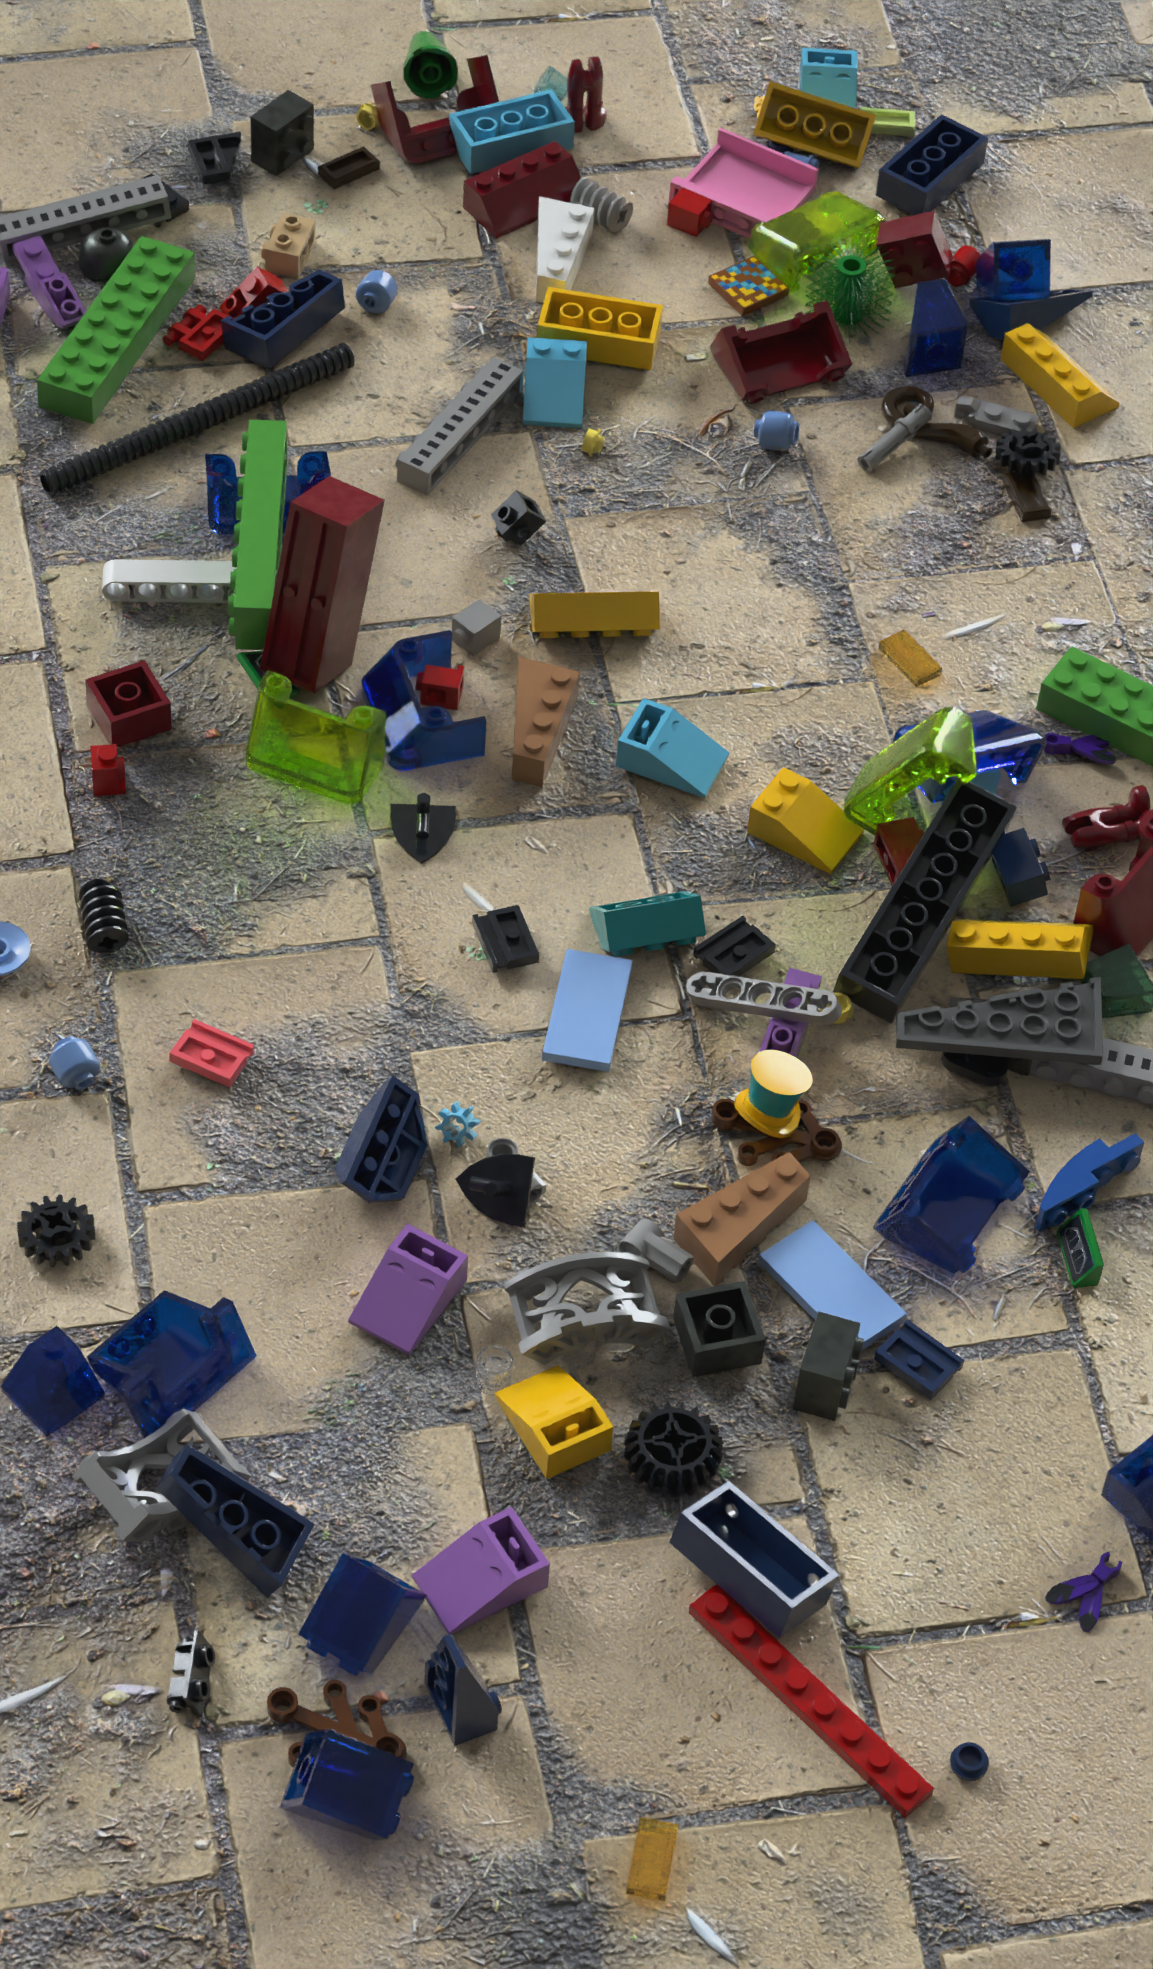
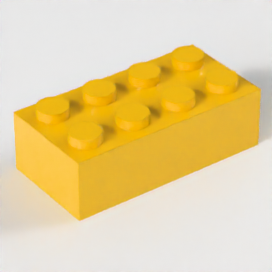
[537,287,663,370]

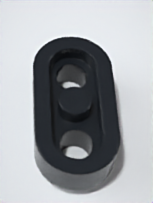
[941,1052,1008,1087]

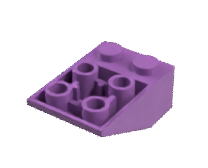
[348,1223,468,1355]
[412,1507,550,1635]

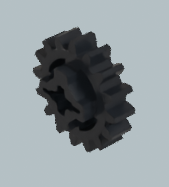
[995,428,1061,477]
[17,1194,96,1268]

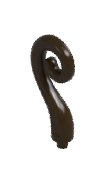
[881,386,992,458]

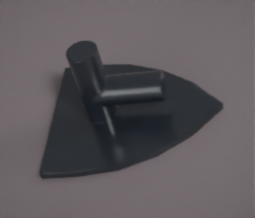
[390,793,456,864]
[455,1154,535,1227]

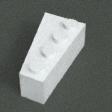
[536,197,594,303]

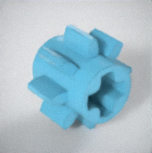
[435,1102,481,1147]

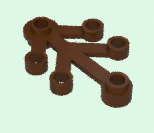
[711,1099,842,1166]
[267,1680,407,1785]

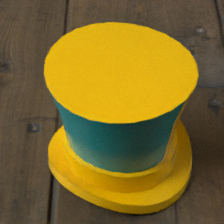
[734,1050,813,1138]

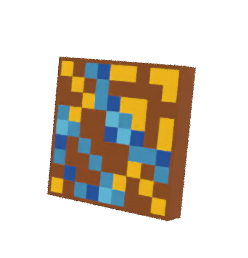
[708,256,789,316]

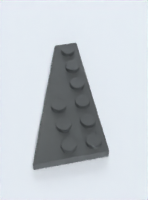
[896,977,1103,1065]

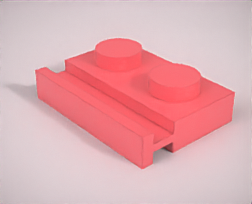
[169,1019,254,1088]

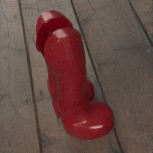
[565,56,607,133]
[1062,785,1153,849]

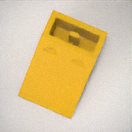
[494,1365,614,1479]

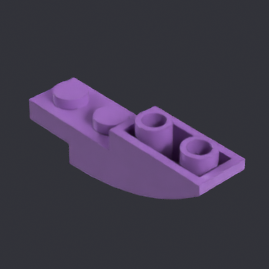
[13,236,86,329]
[760,967,822,1058]

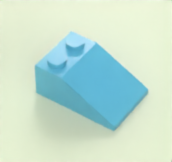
[522,338,587,429]

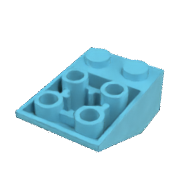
[799,48,857,108]
[616,698,729,798]

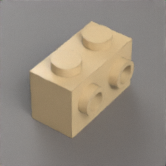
[261,213,316,278]

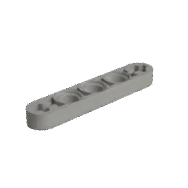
[686,972,842,1025]

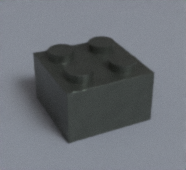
[250,90,314,176]
[673,1281,766,1377]
[793,1311,864,1421]

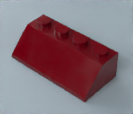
[463,141,581,239]

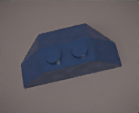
[335,1075,427,1203]

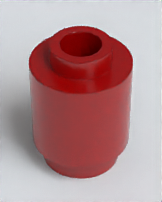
[945,246,983,287]

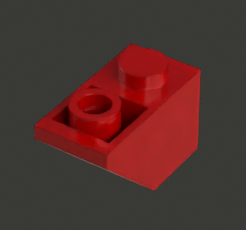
[219,266,288,318]

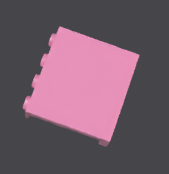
[668,128,819,246]

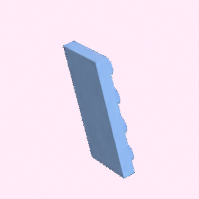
[542,949,633,1072]
[758,1220,907,1350]

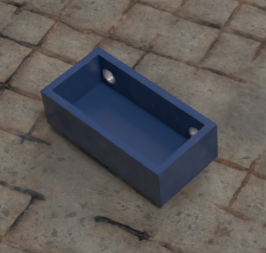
[669,1481,839,1638]

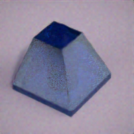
[1,1326,105,1437]

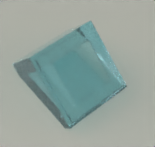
[532,66,567,101]

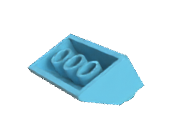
[449,89,575,174]

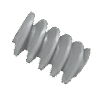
[570,177,633,233]

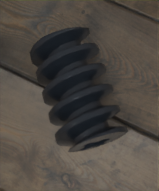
[79,879,129,953]

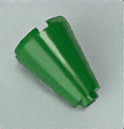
[403,31,458,99]

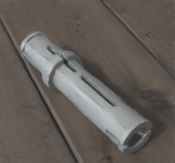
[857,404,932,472]

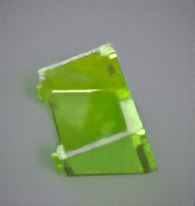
[747,191,886,294]
[245,670,386,804]
[843,707,977,835]

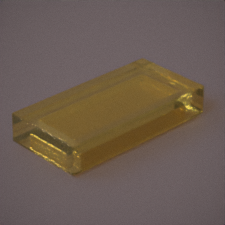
[878,629,942,687]
[626,1817,679,1901]

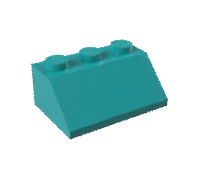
[589,891,706,956]

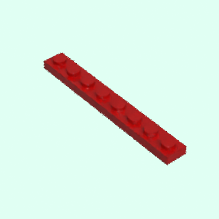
[688,1584,934,1818]

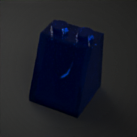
[976,239,1051,301]
[904,278,968,377]
[298,1553,427,1676]
[279,1729,414,1841]

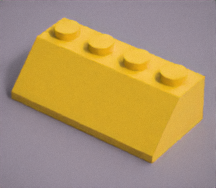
[753,81,876,169]
[1000,323,1120,428]
[529,591,660,638]
[947,919,1094,979]

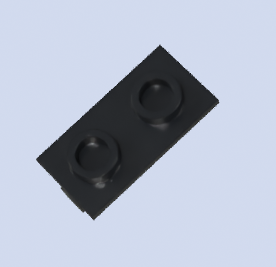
[167,1630,215,1717]

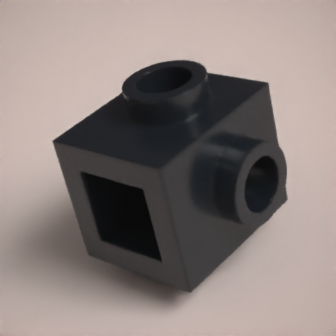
[491,490,547,546]

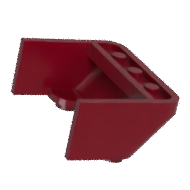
[370,55,499,164]

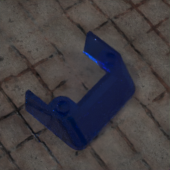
[361,630,486,771]

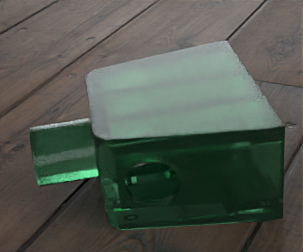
[1074,944,1153,1018]

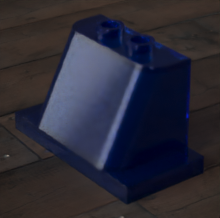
[87,1290,257,1439]

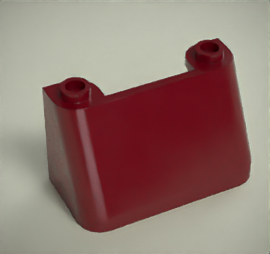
[710,300,852,404]
[1073,810,1153,966]

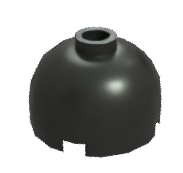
[79,228,134,284]

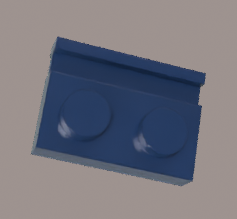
[874,1319,964,1400]

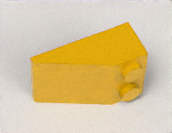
[747,767,864,874]

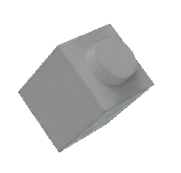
[452,599,501,656]

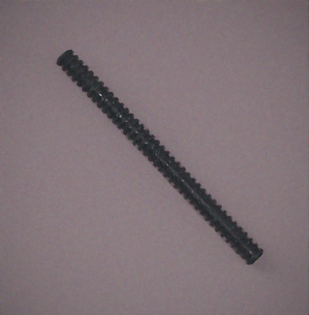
[40,342,355,496]

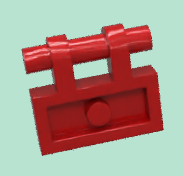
[162,304,234,361]

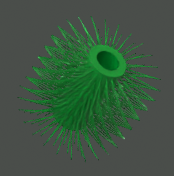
[804,238,895,341]

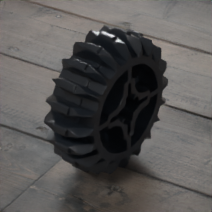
[624,1401,723,1498]

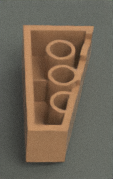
[512,657,580,787]
[673,1152,811,1287]

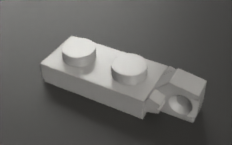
[954,396,1039,435]

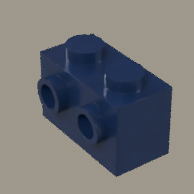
[991,828,1051,907]

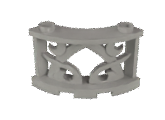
[504,1252,671,1365]
[72,1409,251,1542]

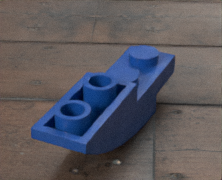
[1035,1133,1144,1232]

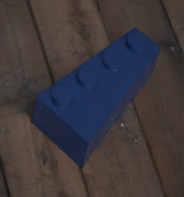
[221,270,345,369]
[156,1444,315,1598]

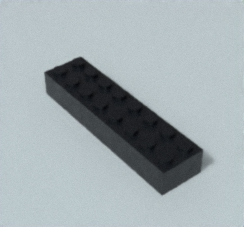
[833,776,1017,1024]

